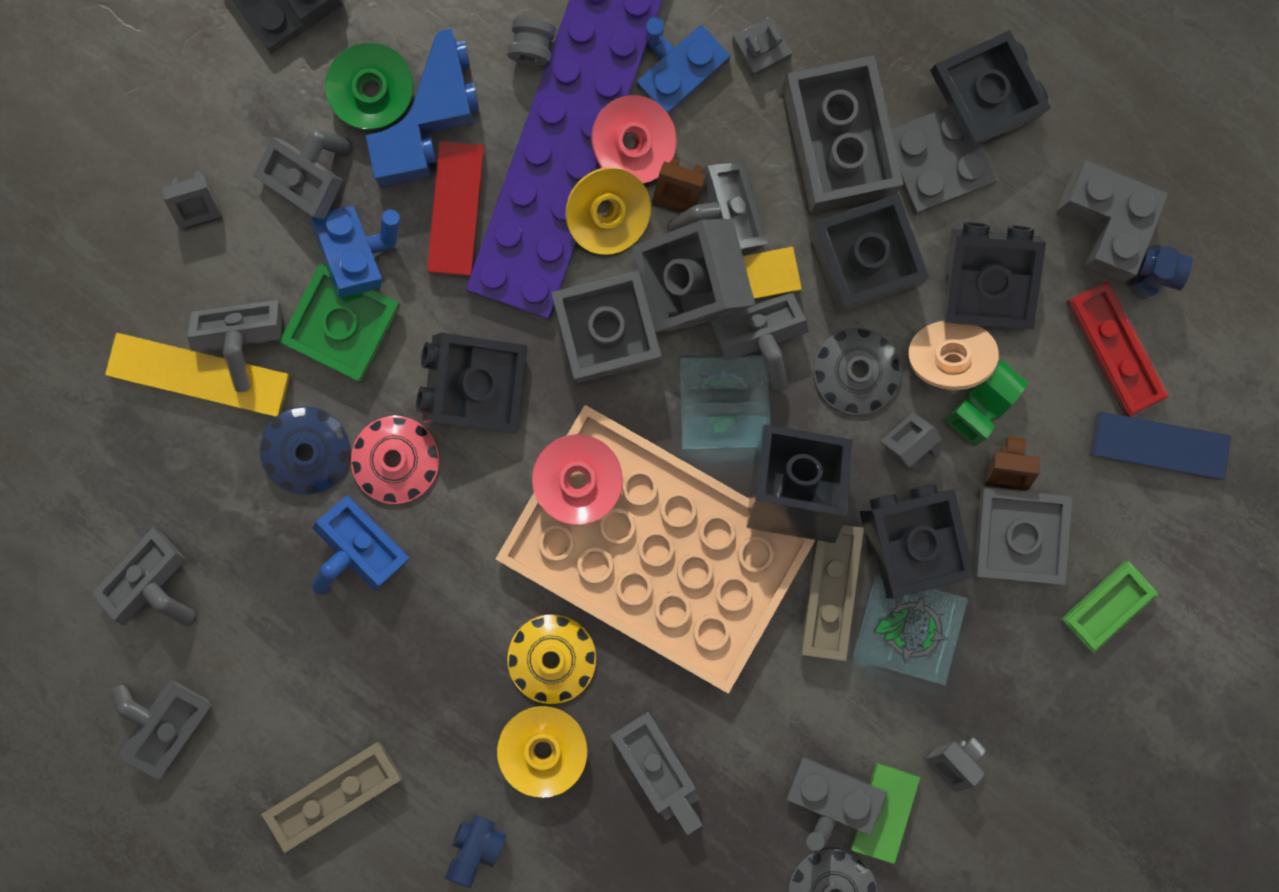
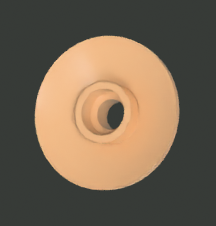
[909,321,999,390]

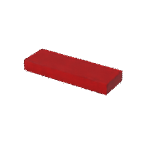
[427,141,485,277]
[1066,280,1169,417]

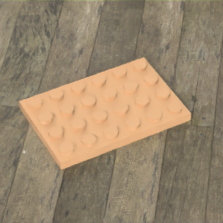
[496,405,815,694]

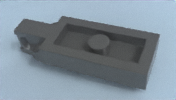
[610,711,703,835]

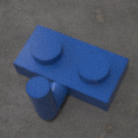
[637,17,731,114]
[310,205,400,298]
[312,495,409,594]

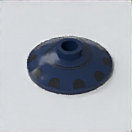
[260,406,350,495]

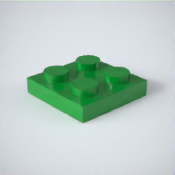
[279,263,401,383]

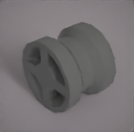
[507,18,556,66]

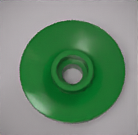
[325,42,414,130]

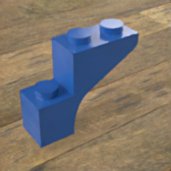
[366,28,479,188]

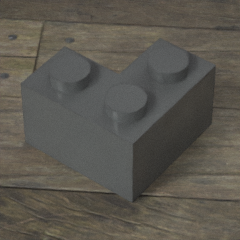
[1057,160,1169,284]

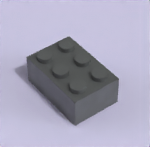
[782,55,904,214]

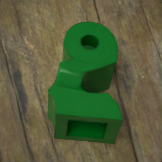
[944,359,1028,447]

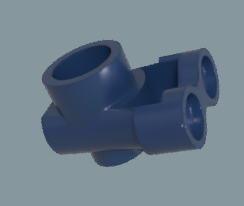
[1131,245,1192,299]
[445,815,506,889]

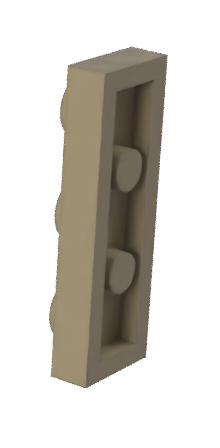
[800,525,864,661]
[261,740,403,853]

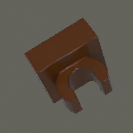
[652,157,706,212]
[984,436,1040,491]

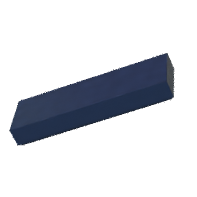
[1090,412,1231,480]

